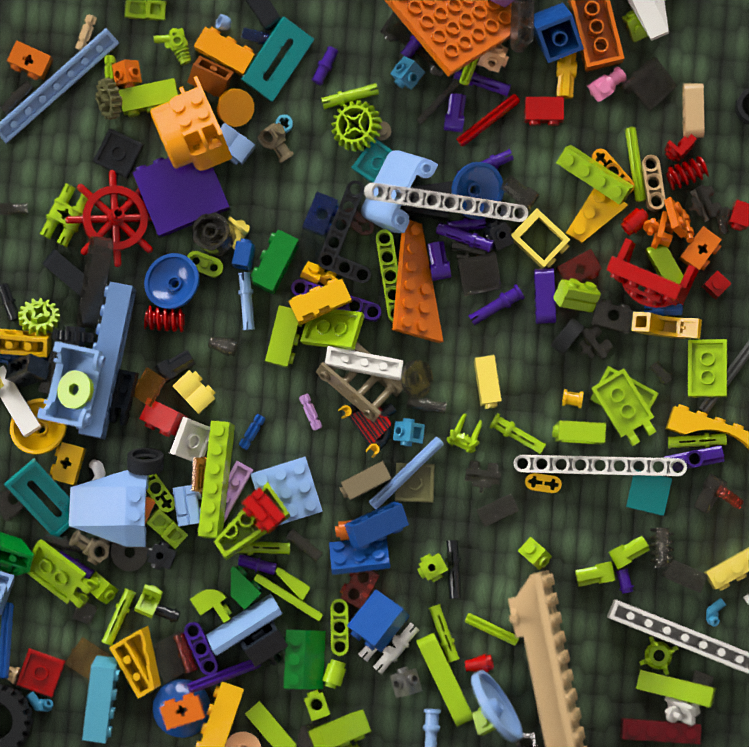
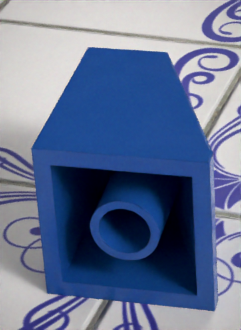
[527,3,584,63]

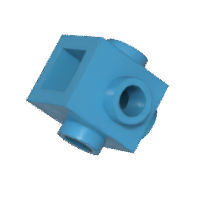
[390,56,425,90]
[393,418,425,446]

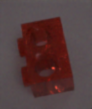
[339,570,380,609]

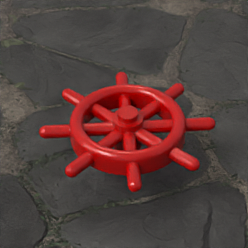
[65,170,153,267]

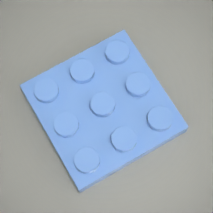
[251,457,323,525]

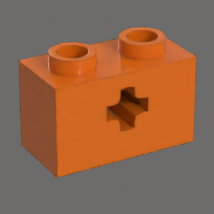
[7,40,53,80]
[679,226,722,270]
[160,693,206,730]

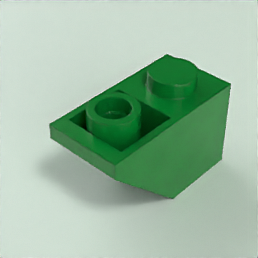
[231,566,262,610]

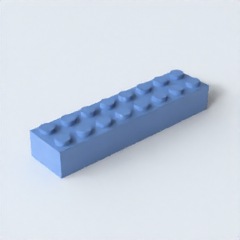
[76,282,136,440]

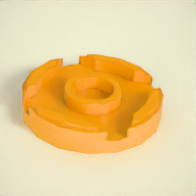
[217,88,254,127]

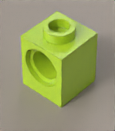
[304,690,331,721]

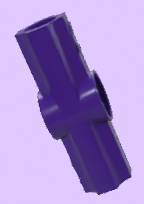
[664,445,725,471]

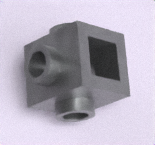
[390,667,422,698]

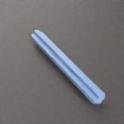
[369,437,444,509]

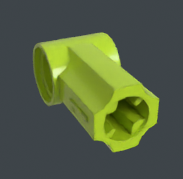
[608,536,650,569]
[575,561,616,587]

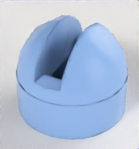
[216,14,232,31]

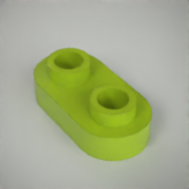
[187,251,223,278]

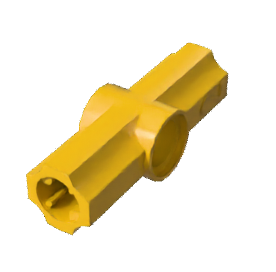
[556,52,577,99]

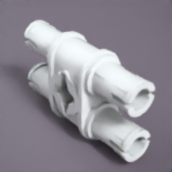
[358,622,420,674]

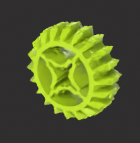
[331,100,382,152]

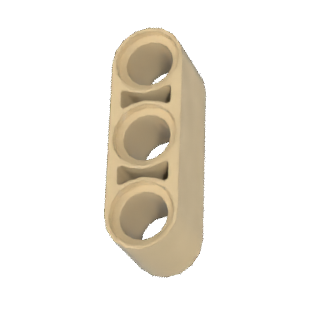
[682,83,704,138]
[641,155,665,212]

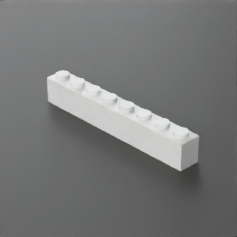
[607,600,749,674]

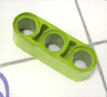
[645,244,684,284]
[331,599,349,656]

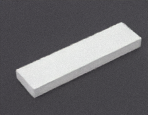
[325,346,403,381]
[0,365,42,438]

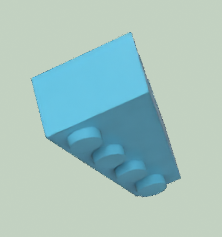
[82,655,120,743]

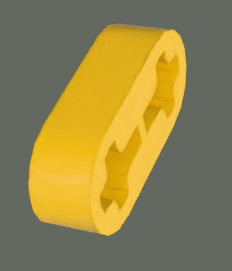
[525,473,562,493]

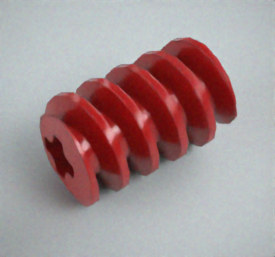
[666,156,709,191]
[144,305,185,333]

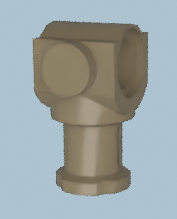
[257,123,294,163]
[69,530,110,566]

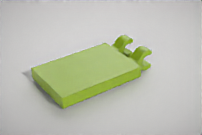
[591,368,657,446]
[27,539,97,608]

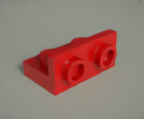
[664,134,697,163]

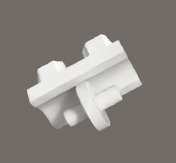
[665,697,700,726]

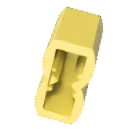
[173,370,216,414]

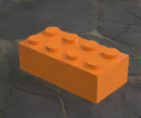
[568,0,624,72]

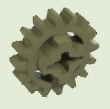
[95,78,122,120]

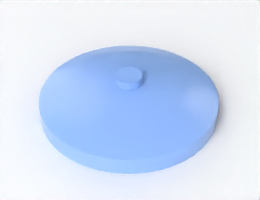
[472,670,523,742]

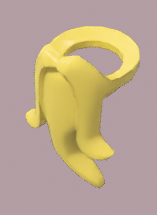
[210,217,250,250]

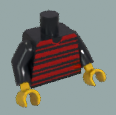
[338,401,397,458]

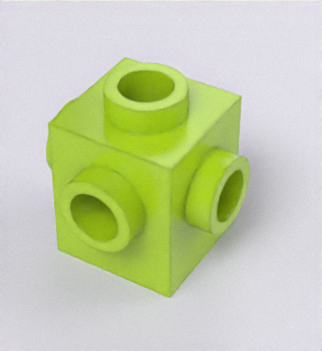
[417,553,448,582]

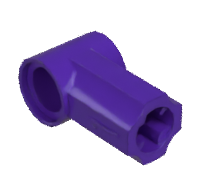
[444,93,466,133]
[427,241,451,281]

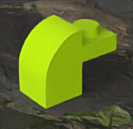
[190,589,232,623]

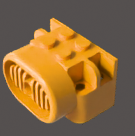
[150,76,232,171]

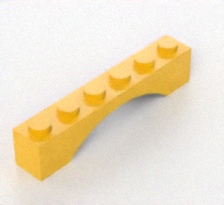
[665,404,749,450]

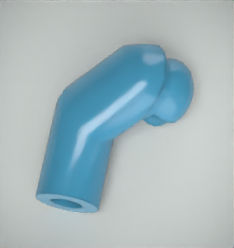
[706,598,726,627]
[26,691,53,712]

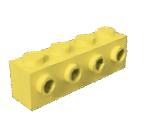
[703,547,749,591]

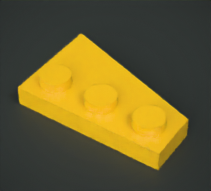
[566,188,628,243]

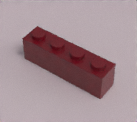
[620,718,701,744]

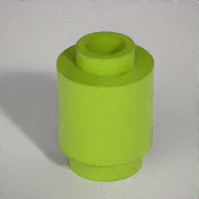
[322,659,346,689]

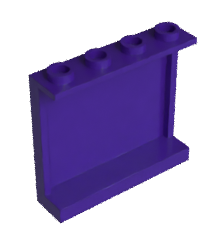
[132,157,230,238]

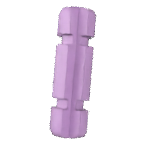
[299,394,322,431]

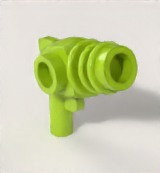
[154,28,191,65]

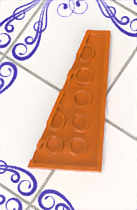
[392,220,444,343]

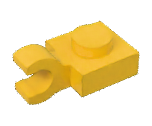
[300,261,337,286]

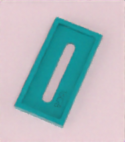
[241,17,314,102]
[4,458,70,539]

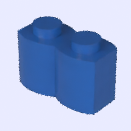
[232,238,256,271]

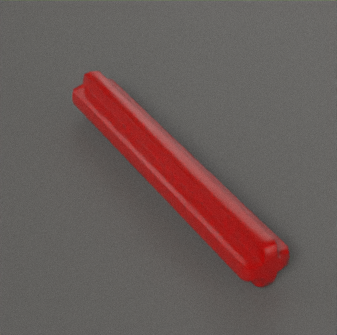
[457,94,520,147]

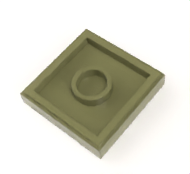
[395,463,435,503]

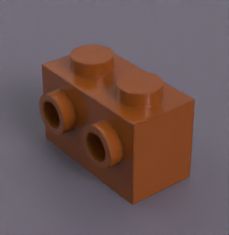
[187,56,234,97]

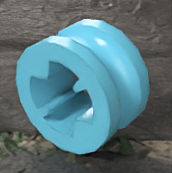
[276,114,293,133]

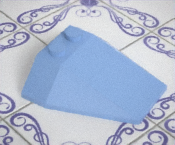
[69,470,149,547]

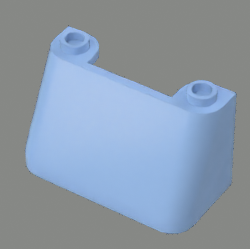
[361,150,438,233]
[37,341,105,428]

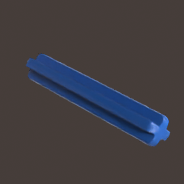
[0,602,14,679]

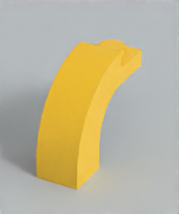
[631,312,702,339]

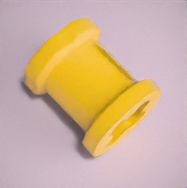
[562,389,583,408]

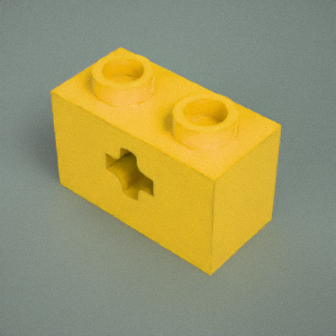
[50,442,86,486]

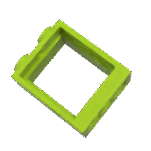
[552,421,606,445]

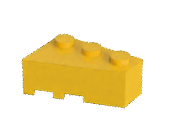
[289,278,352,326]
[109,626,161,698]

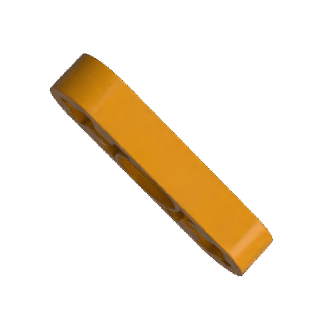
[591,149,634,194]

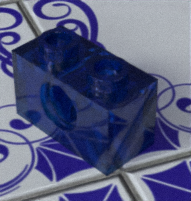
[302,192,339,237]

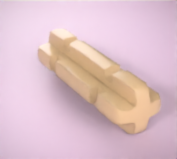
[76,14,97,51]

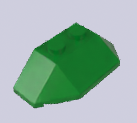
[0,532,34,576]

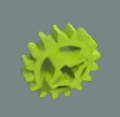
[18,298,60,336]

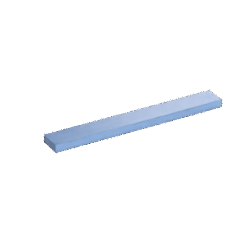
[0,28,119,143]

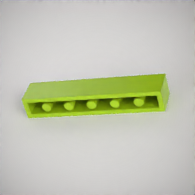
[198,421,235,539]

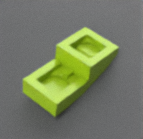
[124,0,166,20]
[146,507,188,549]

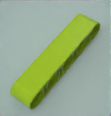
[376,229,398,323]
[416,633,473,727]

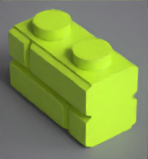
[553,278,601,313]

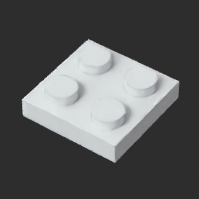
[170,417,210,465]

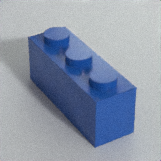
[344,501,409,549]

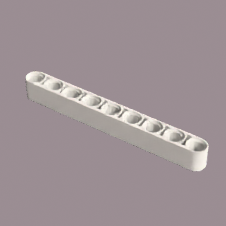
[364,183,528,222]
[514,455,687,476]

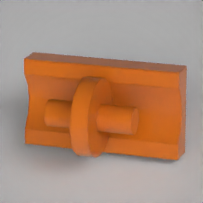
[643,211,674,249]

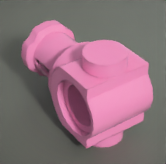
[587,67,627,102]

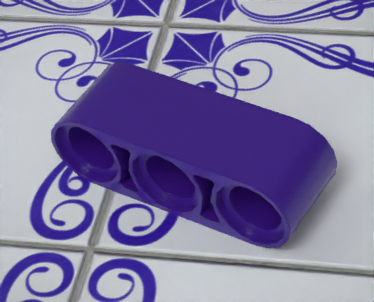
[534,268,556,324]
[184,622,219,675]

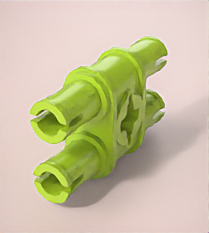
[39,183,88,248]

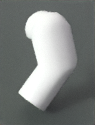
[89,459,106,481]

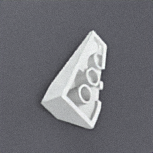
[628,0,669,41]

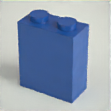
[347,589,410,652]

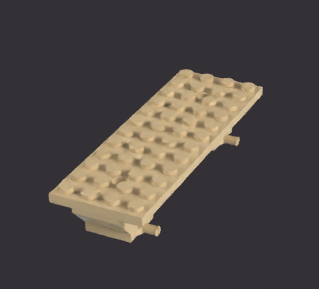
[508,570,587,747]

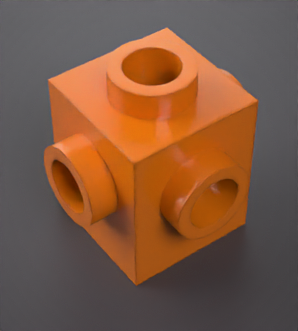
[112,59,142,88]

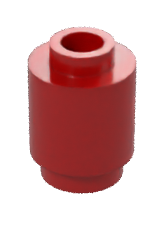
[620,208,649,236]

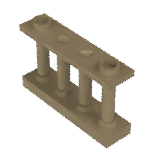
[316,343,406,422]

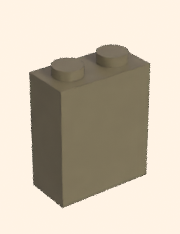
[340,461,391,501]

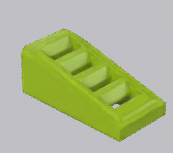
[275,567,311,601]

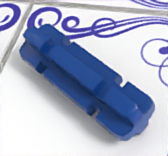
[239,414,265,450]

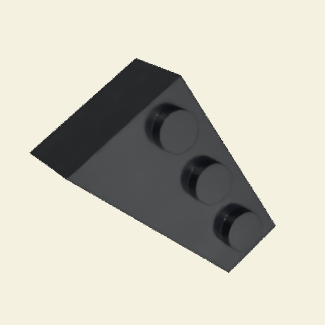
[400,181,453,221]

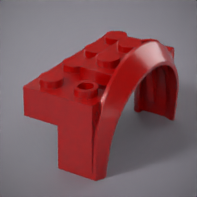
[606,238,699,308]

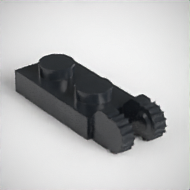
[109,369,139,425]

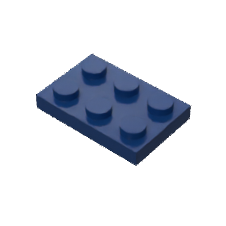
[329,538,390,575]

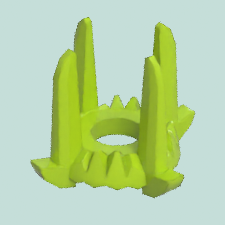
[447,413,482,453]
[640,636,678,675]

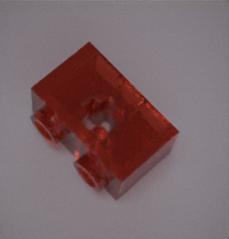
[556,249,602,283]

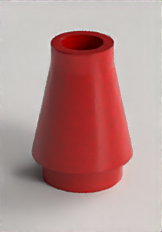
[465,653,494,672]

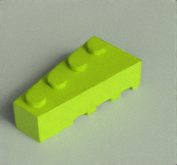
[214,482,290,560]

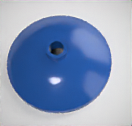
[451,162,504,219]
[144,253,200,309]
[153,679,211,738]

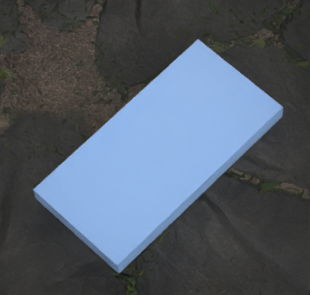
[206,593,282,655]

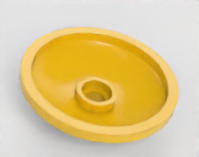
[10,398,67,455]

